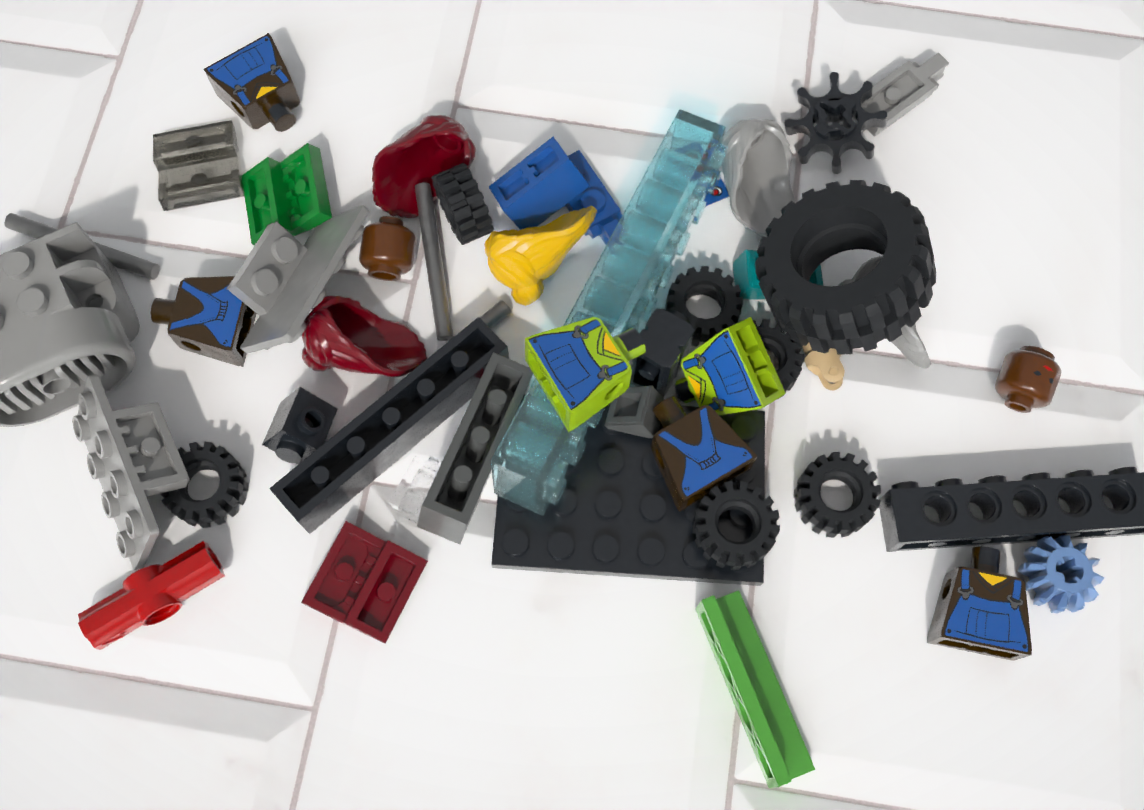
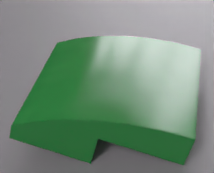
[241,143,332,246]

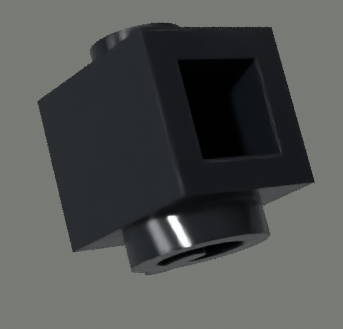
[262,387,338,465]

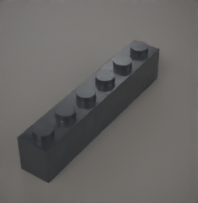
[269,317,509,534]

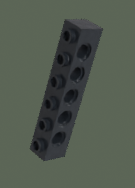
[879,467,1144,552]

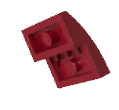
[301,521,428,644]

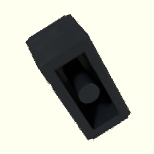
[629,308,695,398]

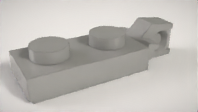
[861,52,949,137]

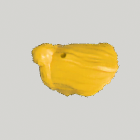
[484,206,597,306]

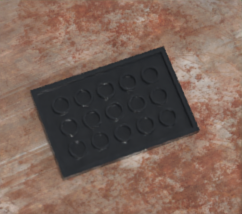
[491,396,765,586]

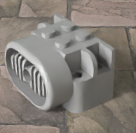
[0,222,140,427]

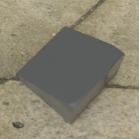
[604,386,665,438]

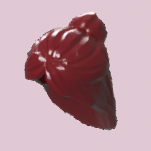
[372,115,476,218]
[301,295,428,377]

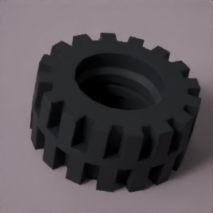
[665,266,743,347]

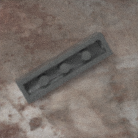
[417,352,533,545]

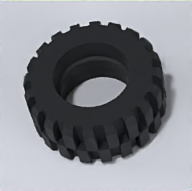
[755,180,937,355]

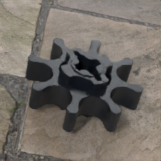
[784,72,887,174]

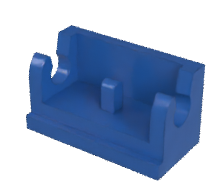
[489,136,590,230]

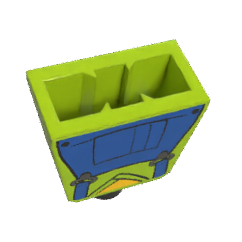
[525,317,646,432]
[675,317,786,415]

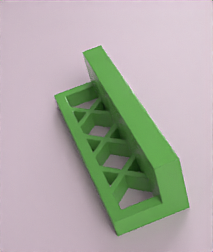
[695,590,816,788]

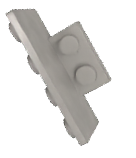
[227,205,369,354]
[72,374,189,570]

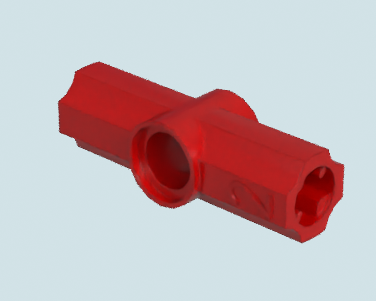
[78,541,225,650]

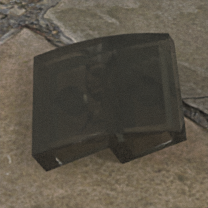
[153,120,244,211]

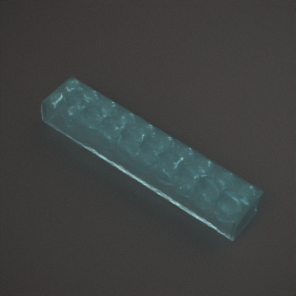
[491,109,728,516]

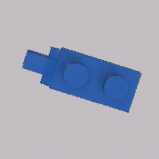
[565,150,627,254]

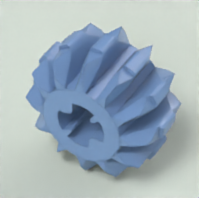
[1017,535,1105,614]

